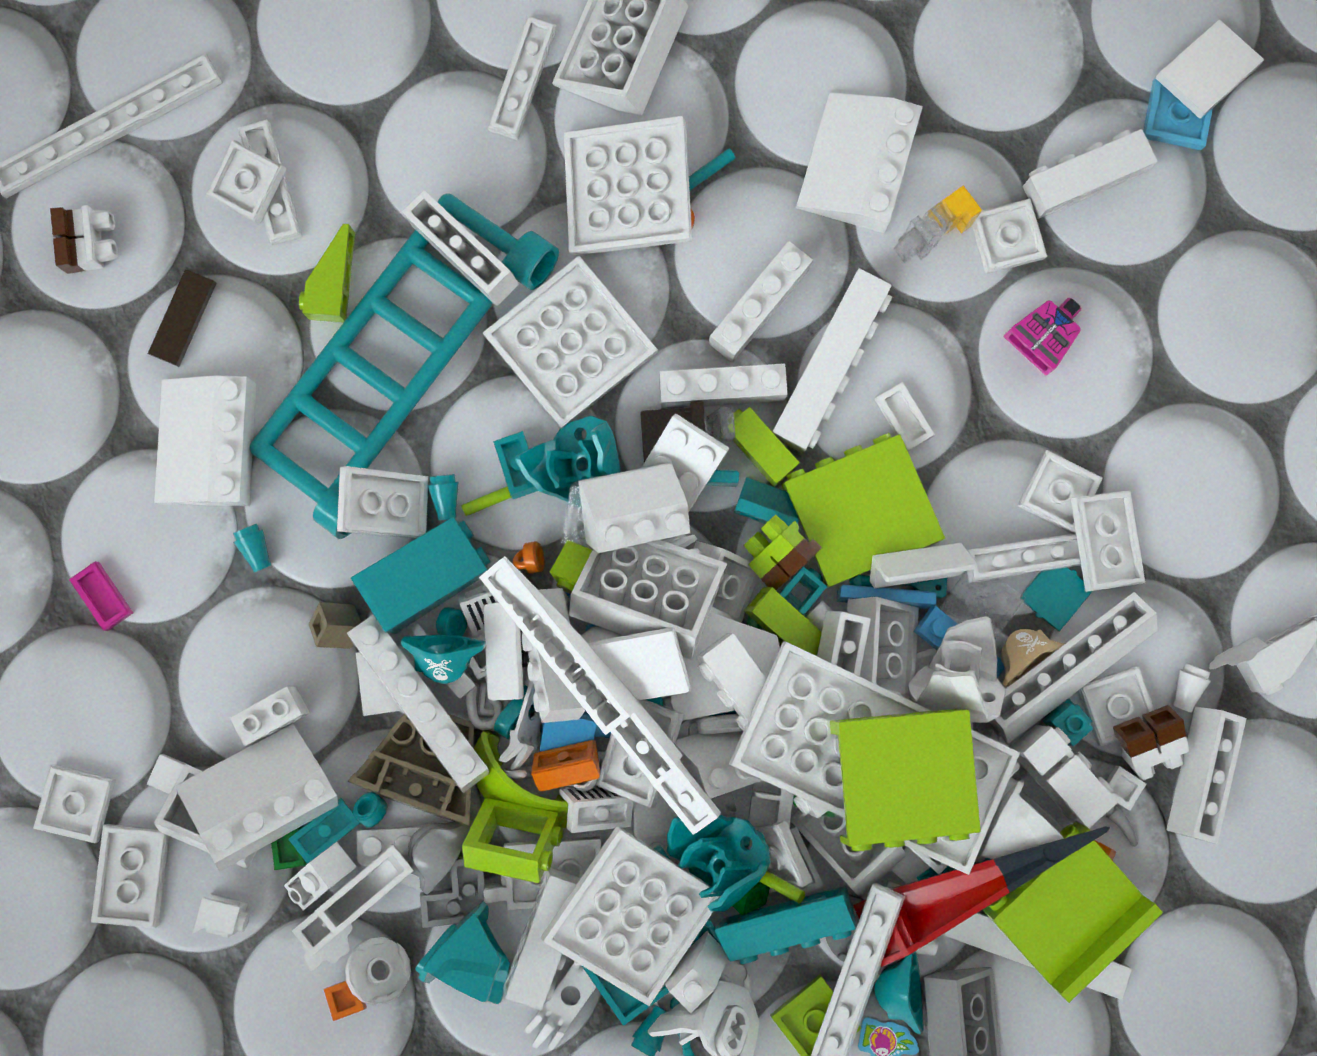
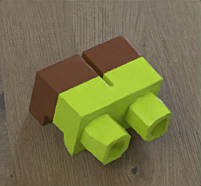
[743,515,822,590]

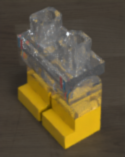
[894,185,982,263]

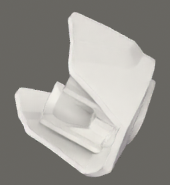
[908,616,1006,723]
[975,777,1064,863]
[648,981,759,1056]

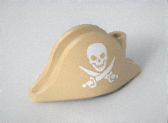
[1001,629,1065,687]

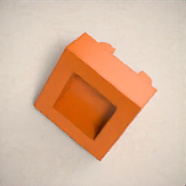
[323,981,367,1021]

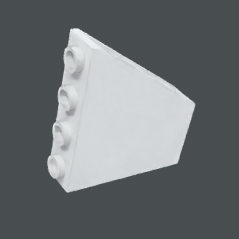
[664,612,780,721]

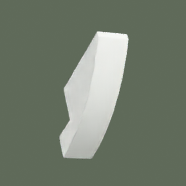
[292,845,414,956]

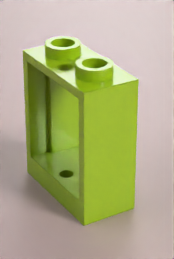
[462,798,563,883]

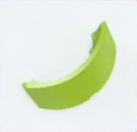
[474,730,568,829]

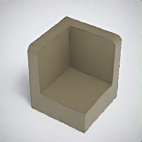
[308,602,361,649]

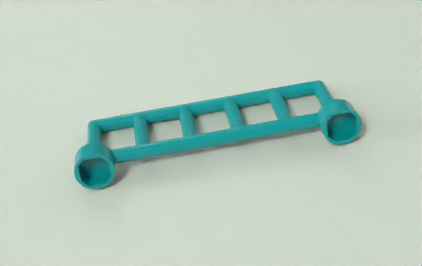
[250,194,559,539]

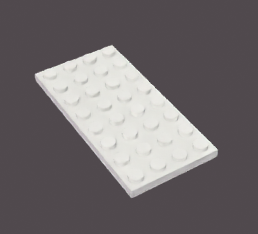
[729,642,1020,875]

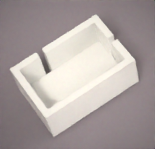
[1010,725,1118,828]

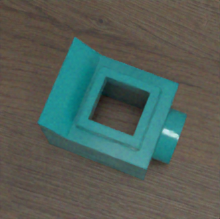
[779,566,827,615]
[1042,698,1094,746]

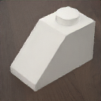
[665,931,728,1013]

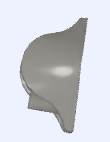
[408,820,472,895]

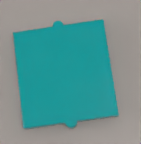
[1018,567,1093,632]

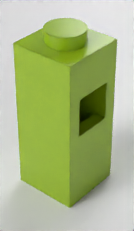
[725,407,800,487]
[744,587,822,656]

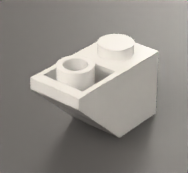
[284,842,356,910]

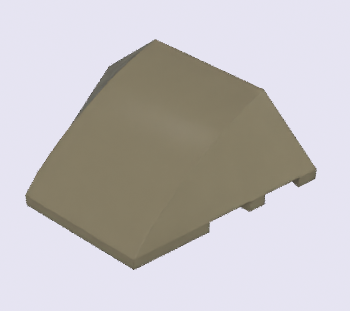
[348,713,474,826]

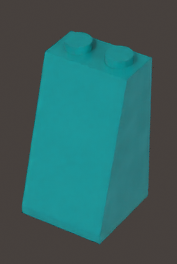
[351,517,491,634]

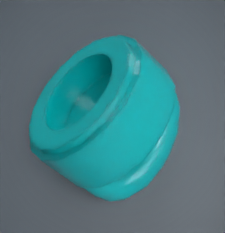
[436,607,467,636]
[353,792,388,828]

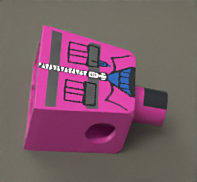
[1003,298,1081,376]

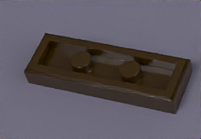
[147,269,217,367]

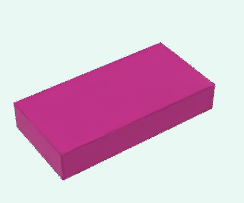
[69,561,133,631]

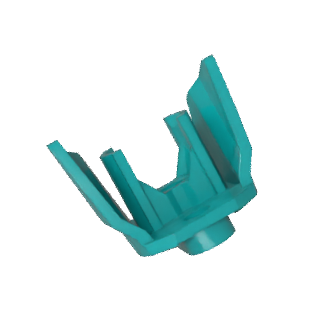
[515,416,621,507]
[667,815,771,912]
[415,901,511,1004]

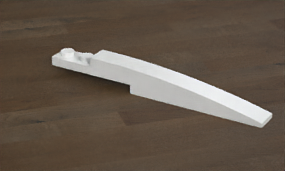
[479,556,721,835]

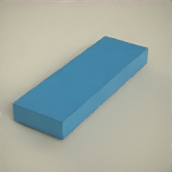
[836,585,936,609]

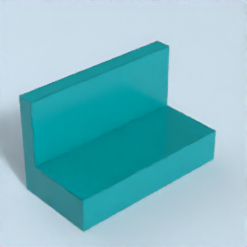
[734,477,799,527]

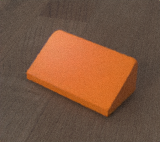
[531,740,600,791]

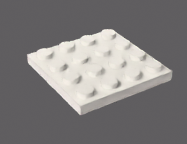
[564,116,692,256]
[483,256,658,429]
[541,826,721,1006]

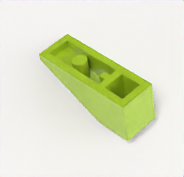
[299,224,355,323]

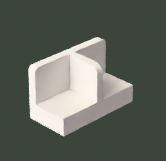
[748,780,794,827]

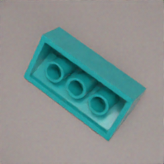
[715,886,857,964]

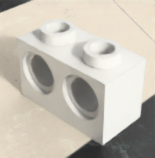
[230,686,310,746]

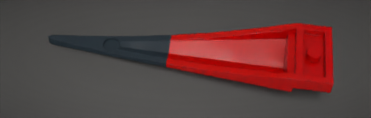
[853,826,1110,967]

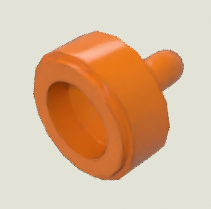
[513,541,545,574]

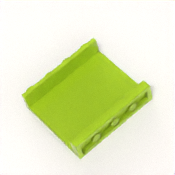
[782,433,945,588]
[830,708,981,851]
[983,821,1163,1003]

